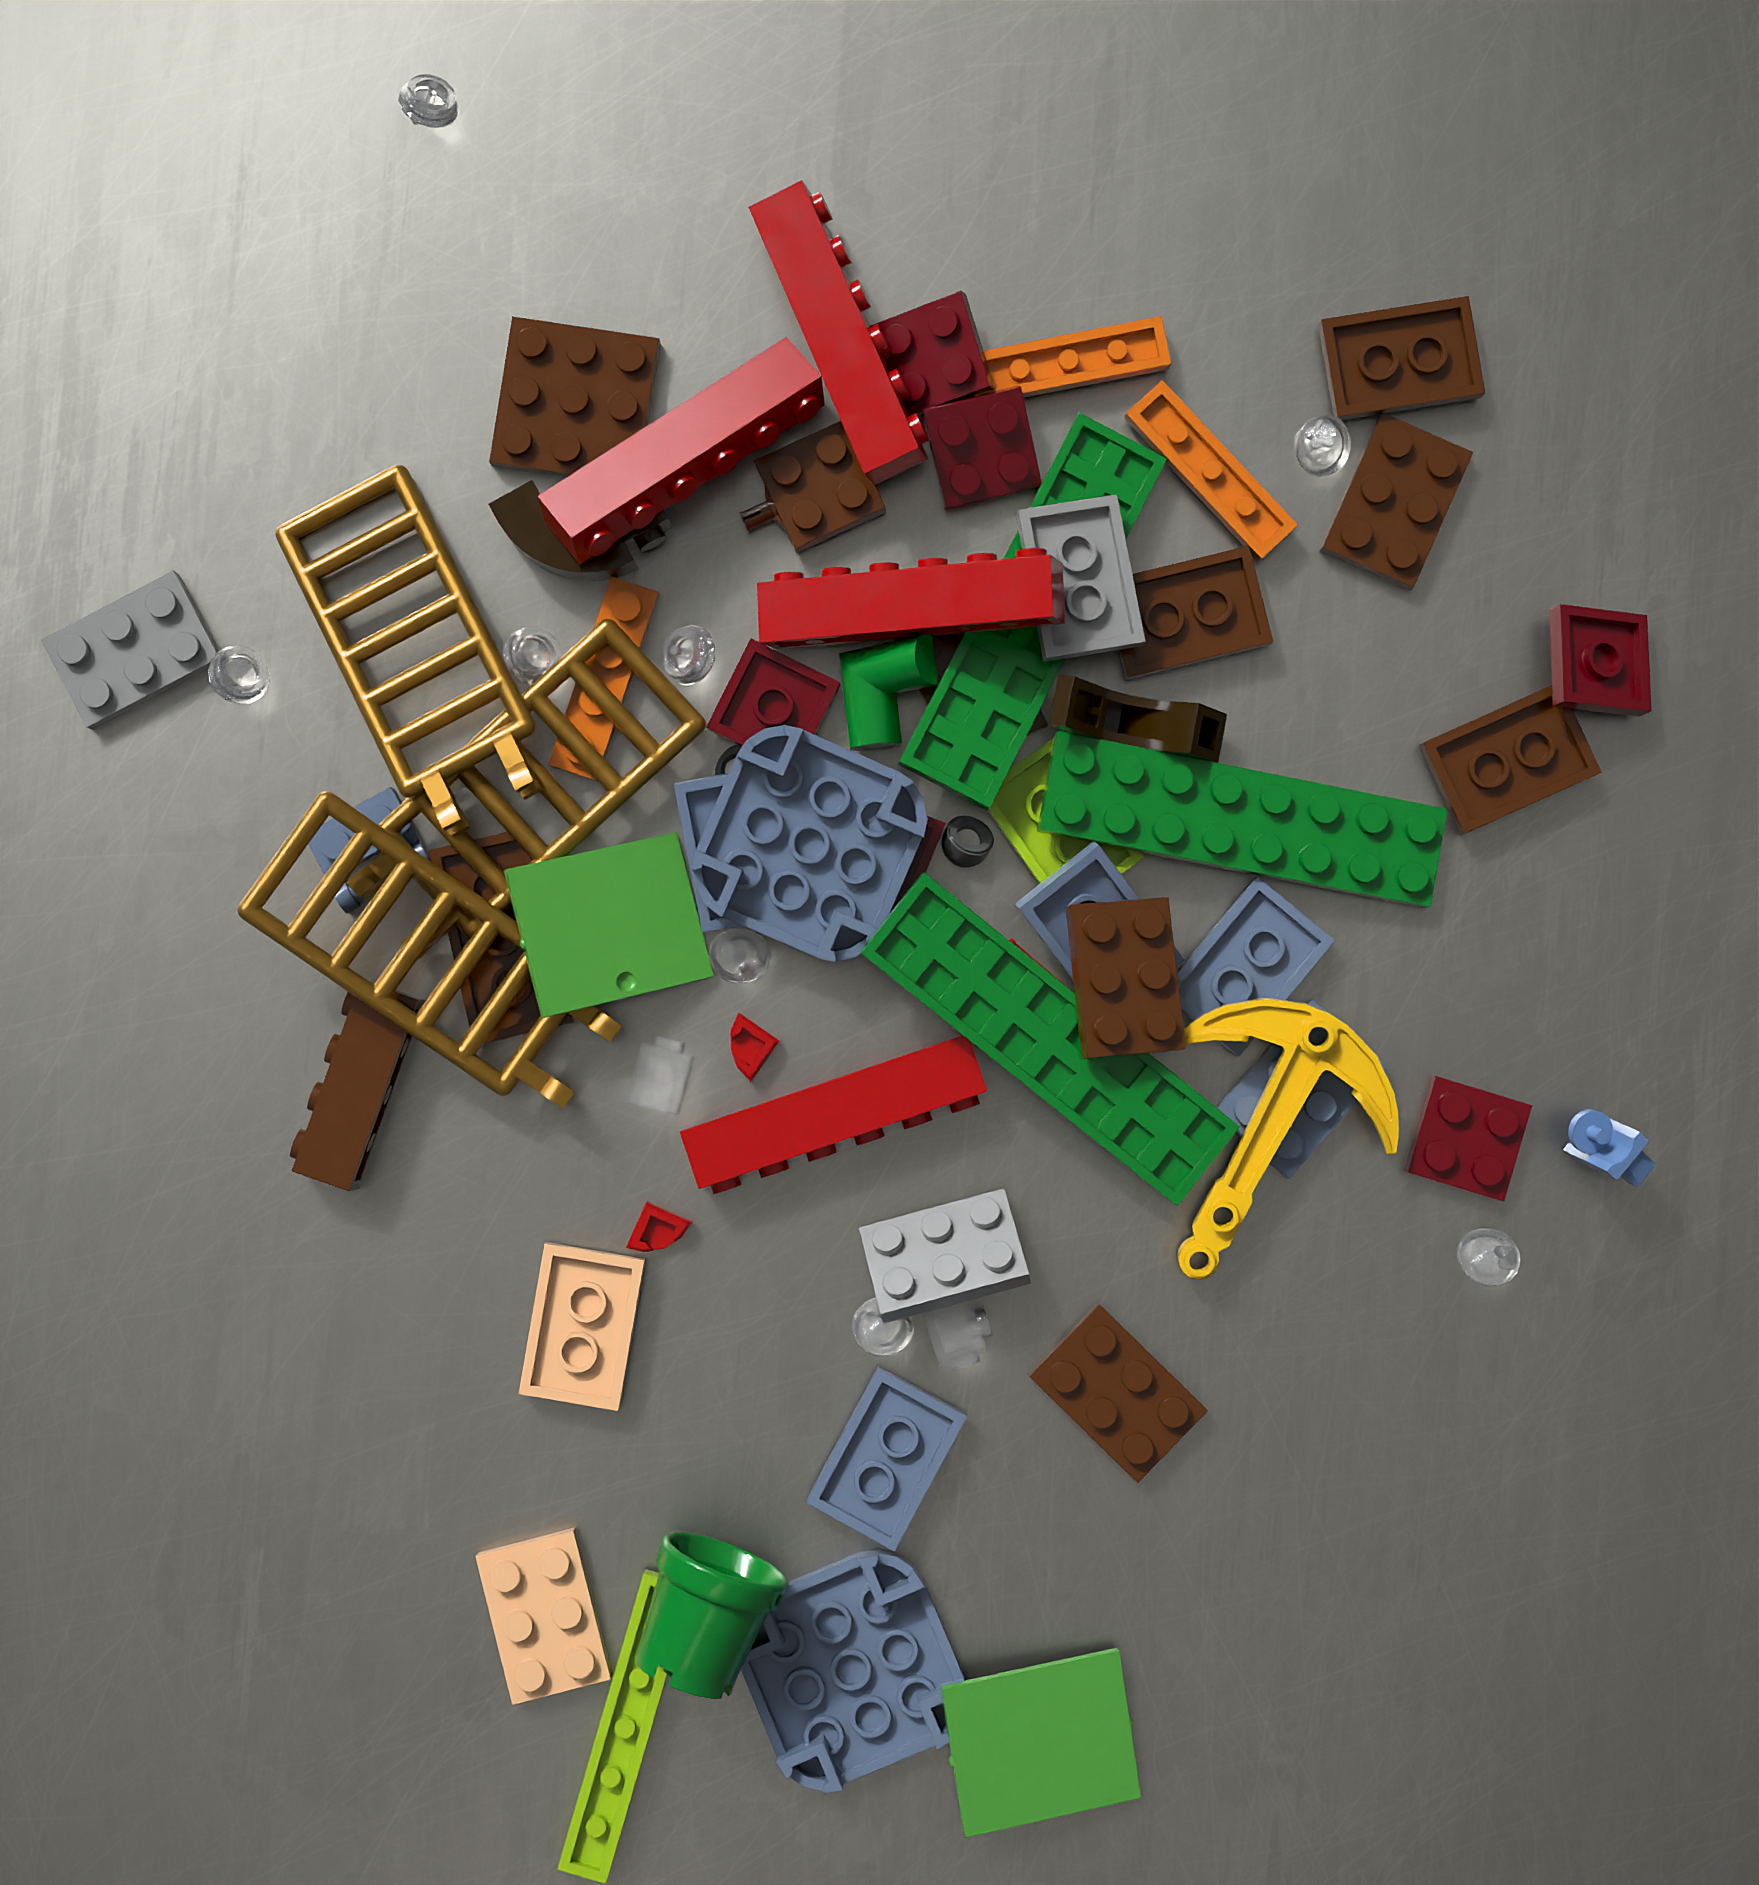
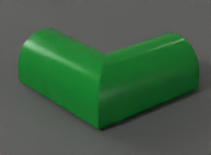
[839,634,938,751]

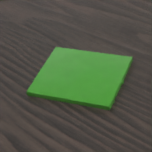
[504,832,714,1018]
[940,1648,1141,1838]

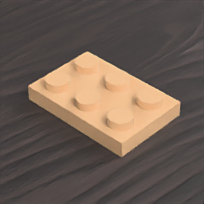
[519,1242,646,1411]
[475,1527,613,1705]

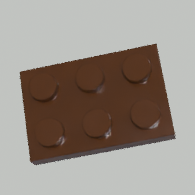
[1318,296,1485,421]
[1320,412,1473,591]
[1118,546,1273,680]
[1419,685,1602,835]
[1065,897,1186,1059]
[1028,1303,1208,1483]

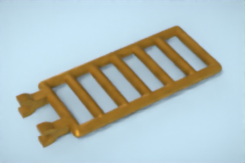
[275,464,543,837]
[346,619,706,959]
[237,791,622,1109]

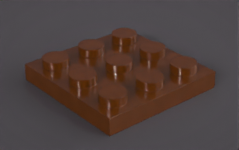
[489,316,661,477]

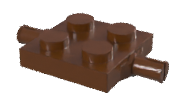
[739,421,886,553]

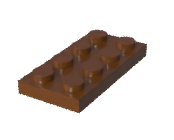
[429,832,574,1044]

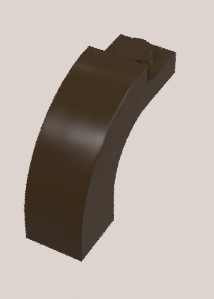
[488,480,672,582]
[1049,675,1227,763]

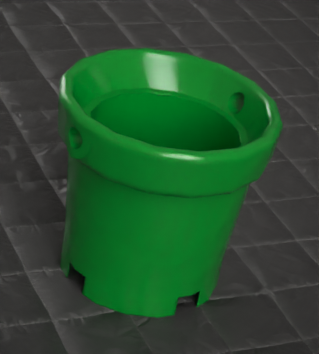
[634,1532,789,1699]

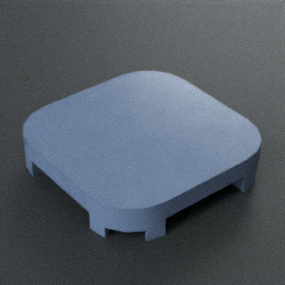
[691,725,928,962]
[741,1548,965,1794]

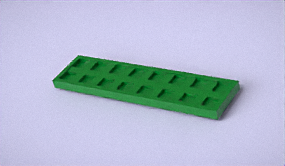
[897,412,1167,811]
[1037,731,1448,908]
[859,872,1240,1206]

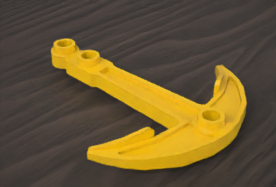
[1178,998,1399,1280]

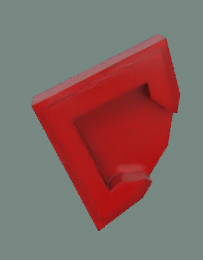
[730,1012,780,1082]
[626,1201,693,1252]

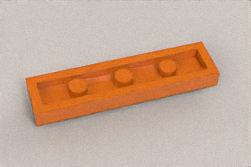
[974,316,1171,398]
[1124,380,1298,562]
[548,576,660,782]

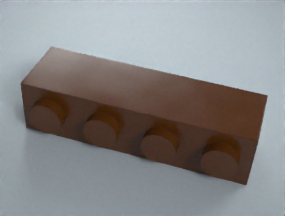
[290,981,426,1191]

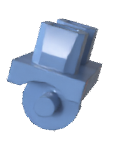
[1563,1109,1656,1187]

